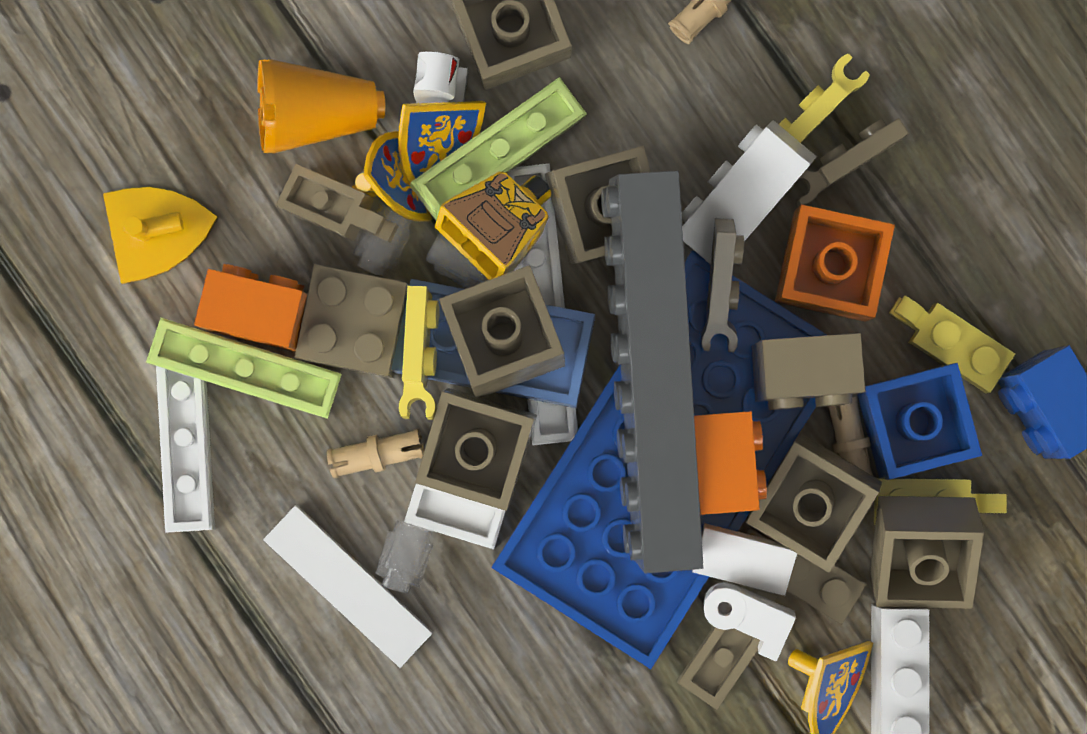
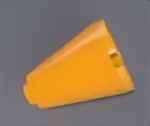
[257,59,385,154]

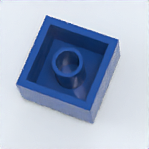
[998,345,1087,459]
[857,363,982,480]

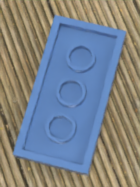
[391,279,595,408]

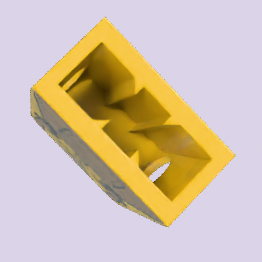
[435,172,552,280]

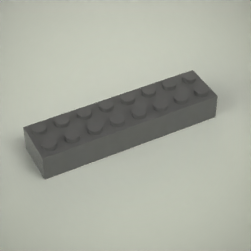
[601,170,704,573]

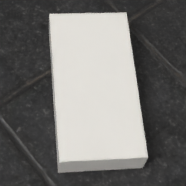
[404,484,505,549]
[692,523,797,596]

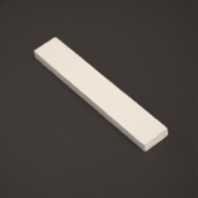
[507,163,578,445]

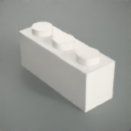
[681,120,817,264]
[871,604,929,734]

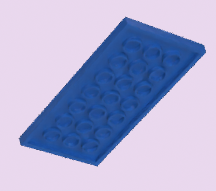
[491,250,827,669]

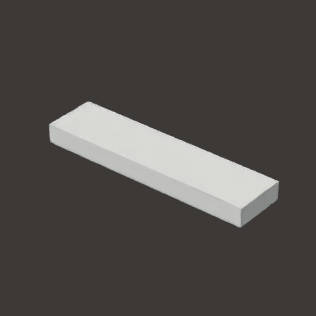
[156,366,215,533]
[263,505,433,668]

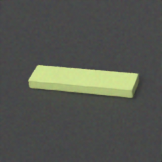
[410,77,587,220]
[146,317,342,419]

